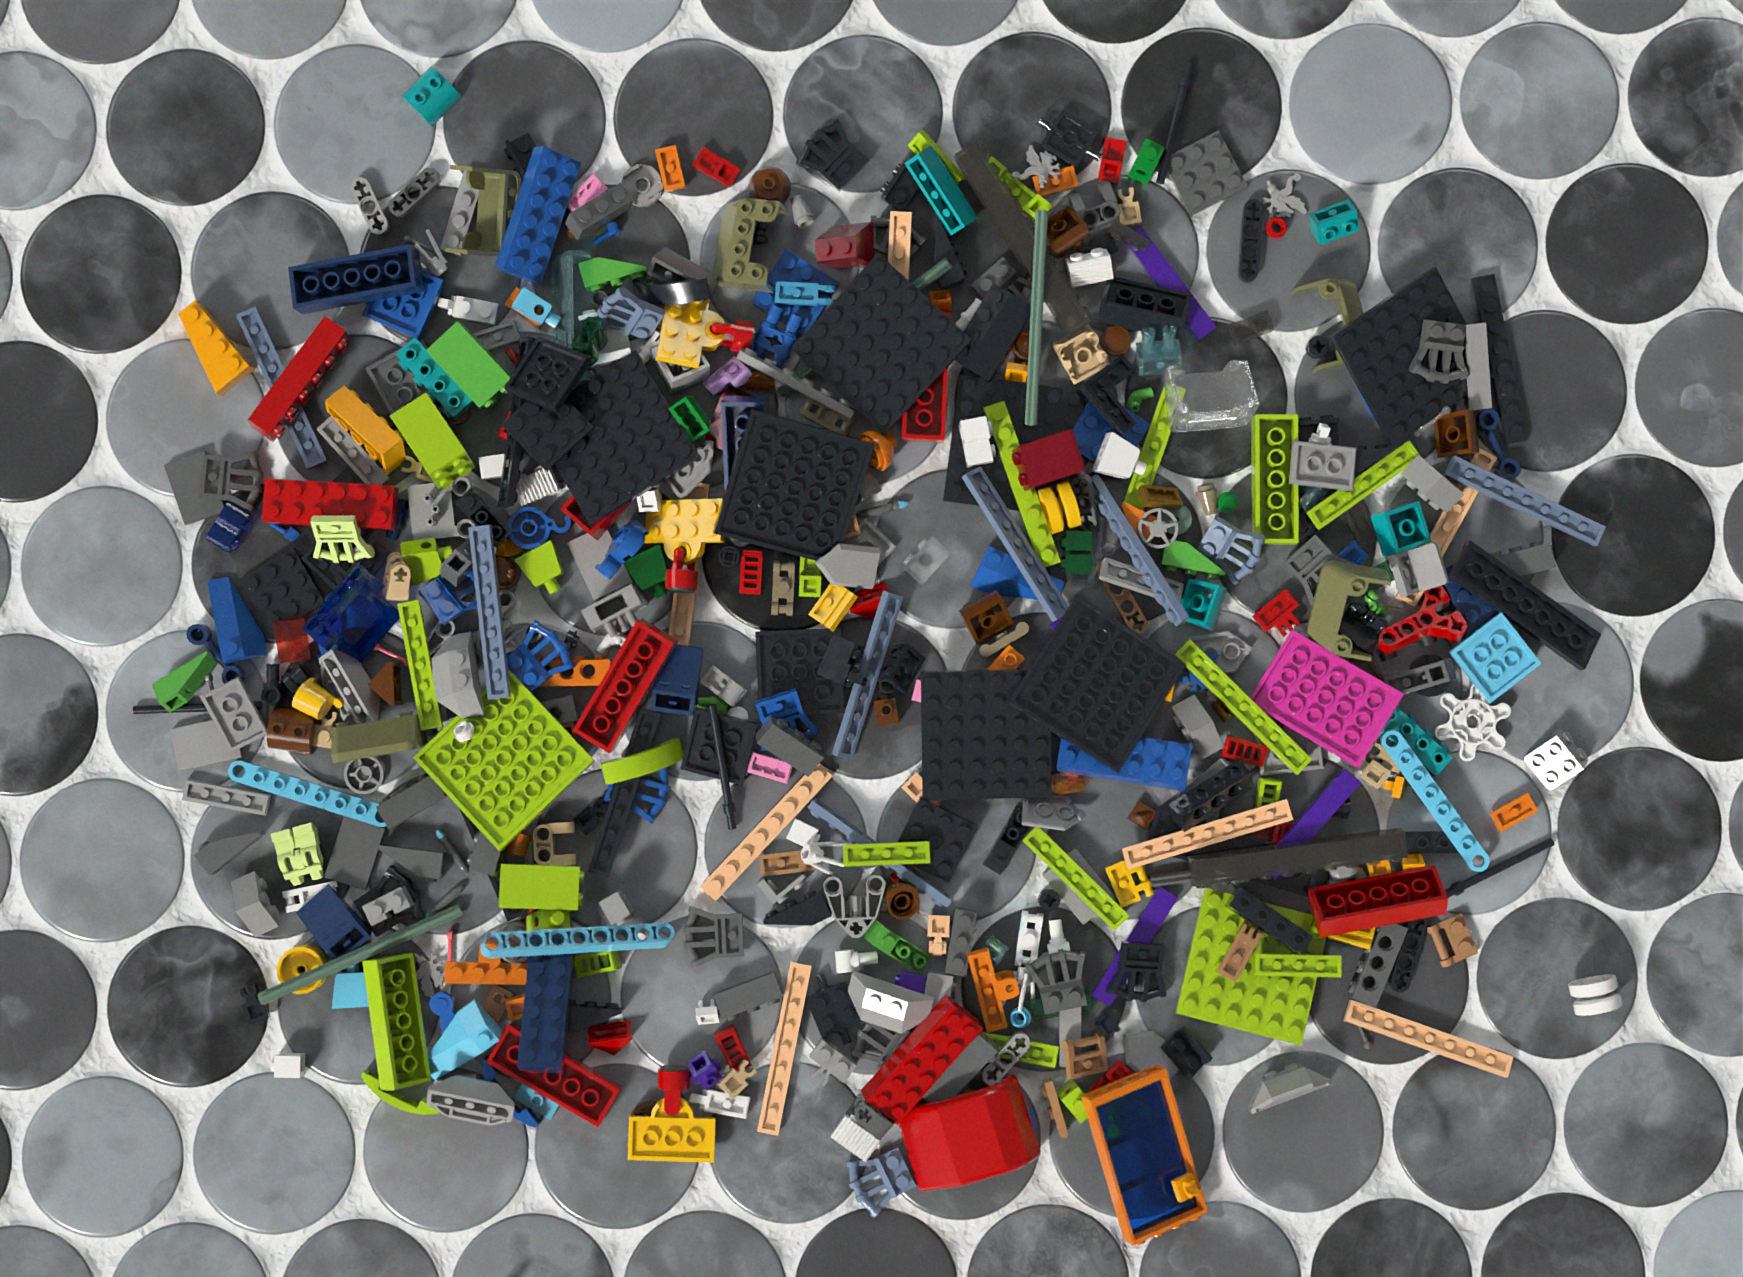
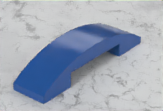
[481,1055,541,1128]

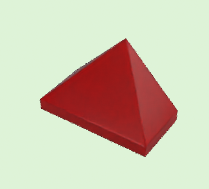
[849,582,888,620]
[588,1020,632,1056]

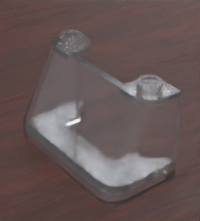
[1164,360,1260,432]

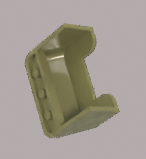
[713,198,788,293]

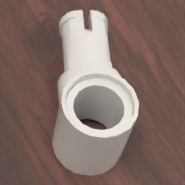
[1047,919,1071,963]
[835,949,878,973]

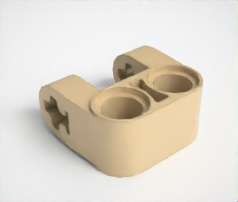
[383,552,411,601]
[533,822,576,866]

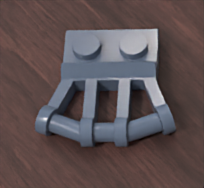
[597,286,665,341]
[1196,516,1265,585]
[846,1146,916,1218]

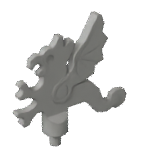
[1012,145,1060,188]
[1262,173,1307,218]
[413,952,445,998]

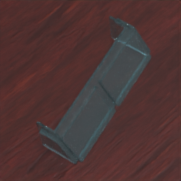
[552,250,595,383]

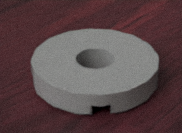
[621,164,663,207]

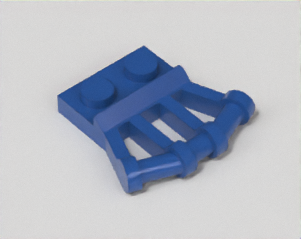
[418,570,477,625]
[507,620,576,693]
[755,688,820,751]
[604,766,671,824]

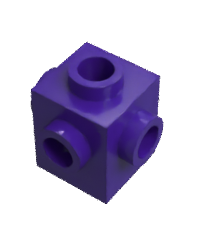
[687,1050,723,1090]

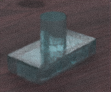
[1298,485,1329,516]
[982,935,1009,973]

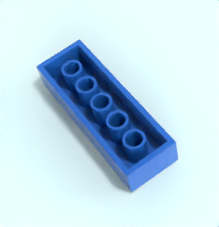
[494,146,581,284]
[1057,737,1192,792]

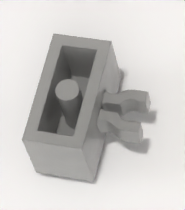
[810,1037,857,1086]

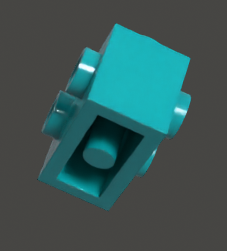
[1309,199,1359,245]

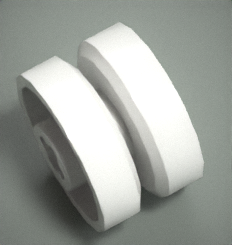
[1568,974,1623,1016]

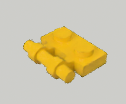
[1105,860,1154,908]

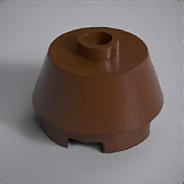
[749,166,791,204]

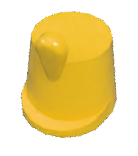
[292,677,344,720]

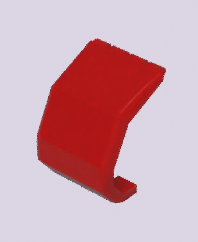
[898,1074,1041,1191]

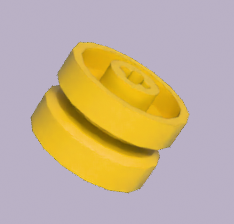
[1038,480,1082,534]
[276,944,329,994]

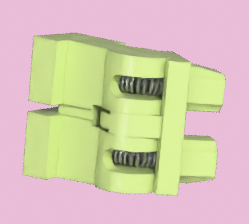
[271,823,324,886]

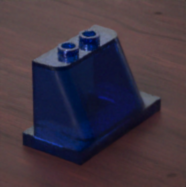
[302,563,400,663]

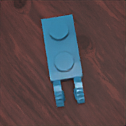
[775,281,836,306]

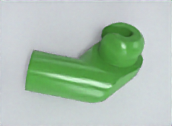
[1127,387,1153,413]
[1364,590,1389,618]
[698,695,728,714]

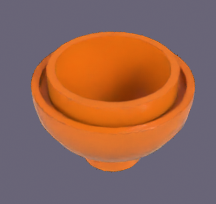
[858,431,897,471]

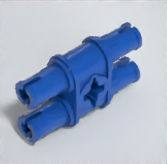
[753,304,803,369]

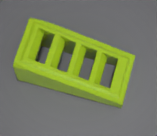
[1255,776,1282,808]
[575,951,622,978]

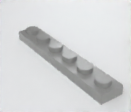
[737,347,855,418]

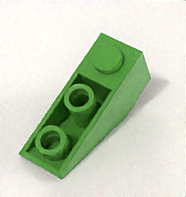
[578,257,648,293]
[1159,539,1226,580]
[152,651,218,713]
[863,919,932,974]

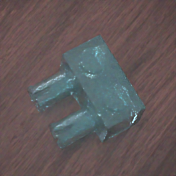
[1136,325,1182,376]

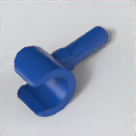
[593,222,621,245]
[270,524,300,541]

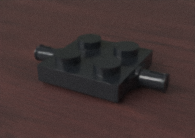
[1037,110,1102,169]
[805,974,861,1045]

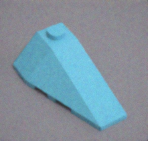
[428,999,502,1080]

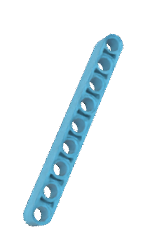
[480,923,675,958]

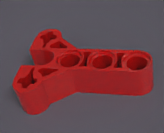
[1378,585,1467,654]

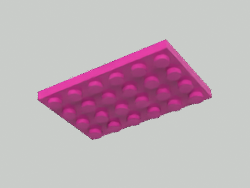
[1250,630,1405,769]

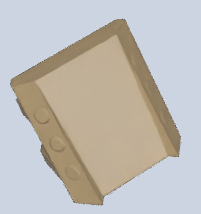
[1052,325,1110,384]

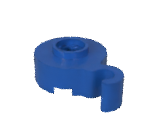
[507,506,571,550]
[595,519,649,579]

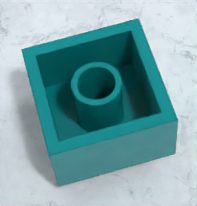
[1370,501,1431,556]

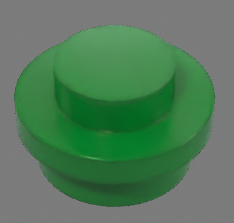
[1217,492,1238,513]

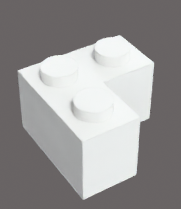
[959,416,996,468]

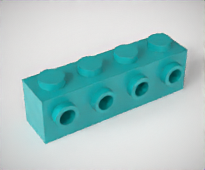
[904,145,978,235]
[396,337,475,419]
[1382,704,1453,777]

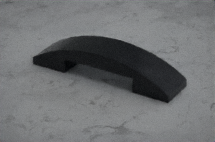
[632,277,711,305]

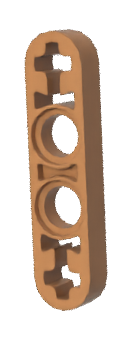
[1096,561,1148,634]

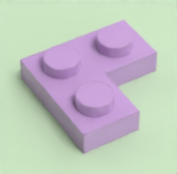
[702,356,752,396]

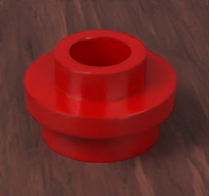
[1266,217,1287,239]

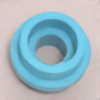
[1010,1007,1031,1028]

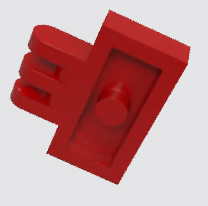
[1252,589,1300,637]

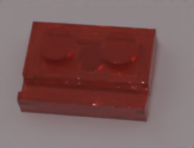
[273,617,311,664]

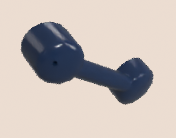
[1476,408,1521,480]
[186,624,245,684]

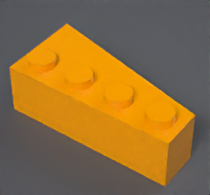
[178,300,255,396]

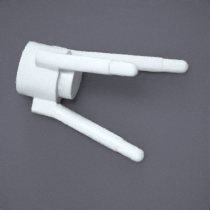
[415,229,448,277]
[801,841,848,875]
[1001,966,1035,1012]

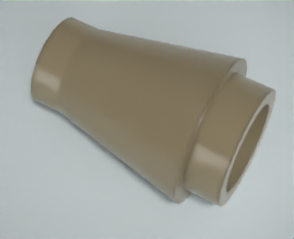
[1196,483,1217,515]

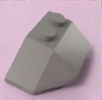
[430,631,485,719]
[319,648,381,725]
[848,971,935,1034]
[1248,1063,1333,1114]
[426,1075,515,1126]

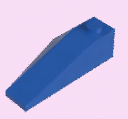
[970,546,1065,600]
[207,577,268,664]

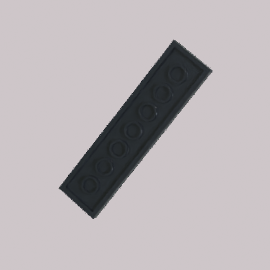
[1448,540,1601,671]
[1147,808,1322,897]

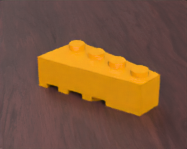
[325,386,406,475]

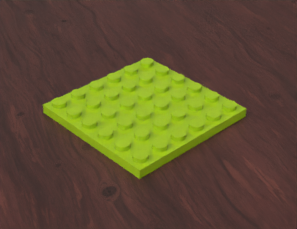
[413,669,595,851]
[1175,887,1326,1046]

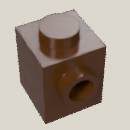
[874,694,899,726]

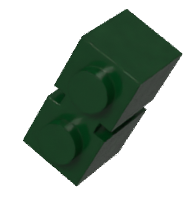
[1060,531,1092,575]

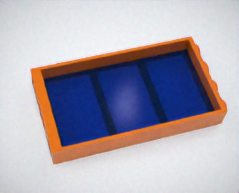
[1081,1064,1208,1246]

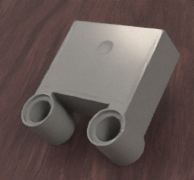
[407,477,475,540]
[581,584,649,638]

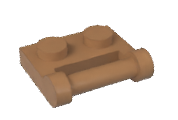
[1426,913,1478,968]
[1061,1032,1108,1079]

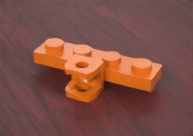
[444,942,528,985]
[967,947,1020,1033]

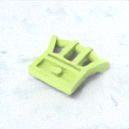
[311,516,375,563]

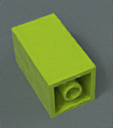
[390,393,475,490]
[499,864,584,910]

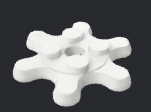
[1434,684,1511,761]

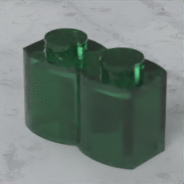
[571,317,608,366]

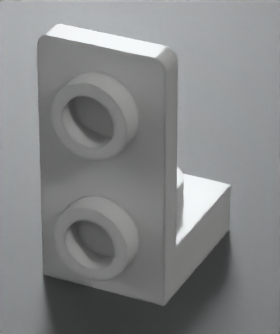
[757,873,806,904]

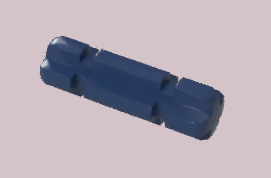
[386,498,409,540]

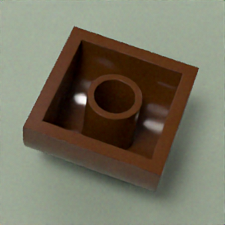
[1032,206,1090,258]
[1433,409,1479,458]
[959,590,1014,645]
[267,706,318,755]

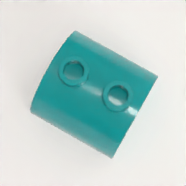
[401,66,462,127]
[1180,578,1227,631]

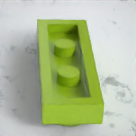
[908,130,965,186]

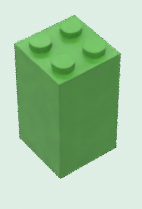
[426,321,512,409]

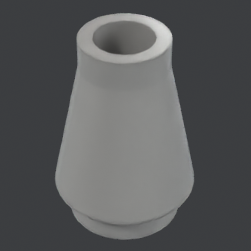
[790,195,814,228]

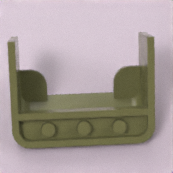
[445,165,521,256]
[1290,277,1363,374]
[1306,560,1391,661]
[331,711,428,763]

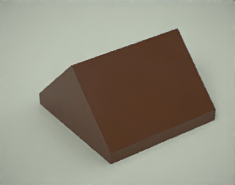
[367,662,402,705]

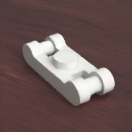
[282,881,338,913]
[1014,910,1044,966]

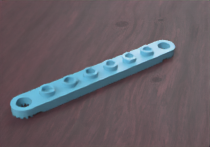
[1380,729,1490,872]
[228,761,386,827]

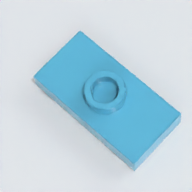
[513,1084,559,1120]

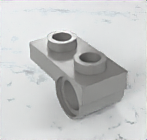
[700,665,747,707]

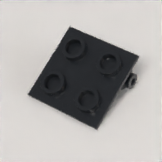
[1338,601,1389,655]

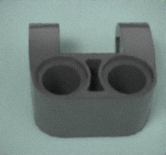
[1068,180,1119,232]
[854,1094,895,1140]

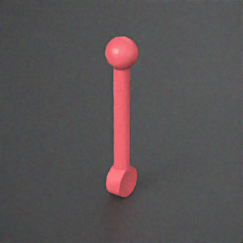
[371,642,409,667]
[447,931,453,961]

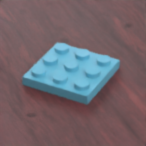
[1449,612,1541,703]

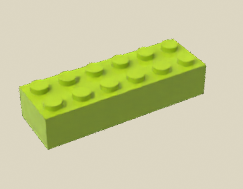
[1251,414,1299,545]
[362,953,431,1090]

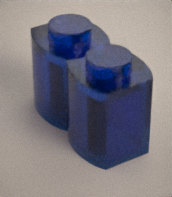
[205,502,253,553]

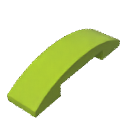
[977,156,1054,221]
[799,557,821,597]
[601,738,684,785]
[361,1069,439,1115]

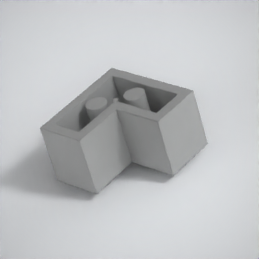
[652,346,710,395]
[1401,454,1464,513]
[1172,695,1223,760]
[231,871,280,937]

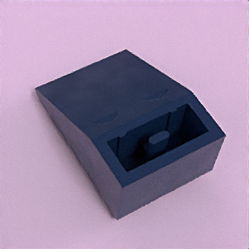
[650,644,703,716]
[296,884,372,960]

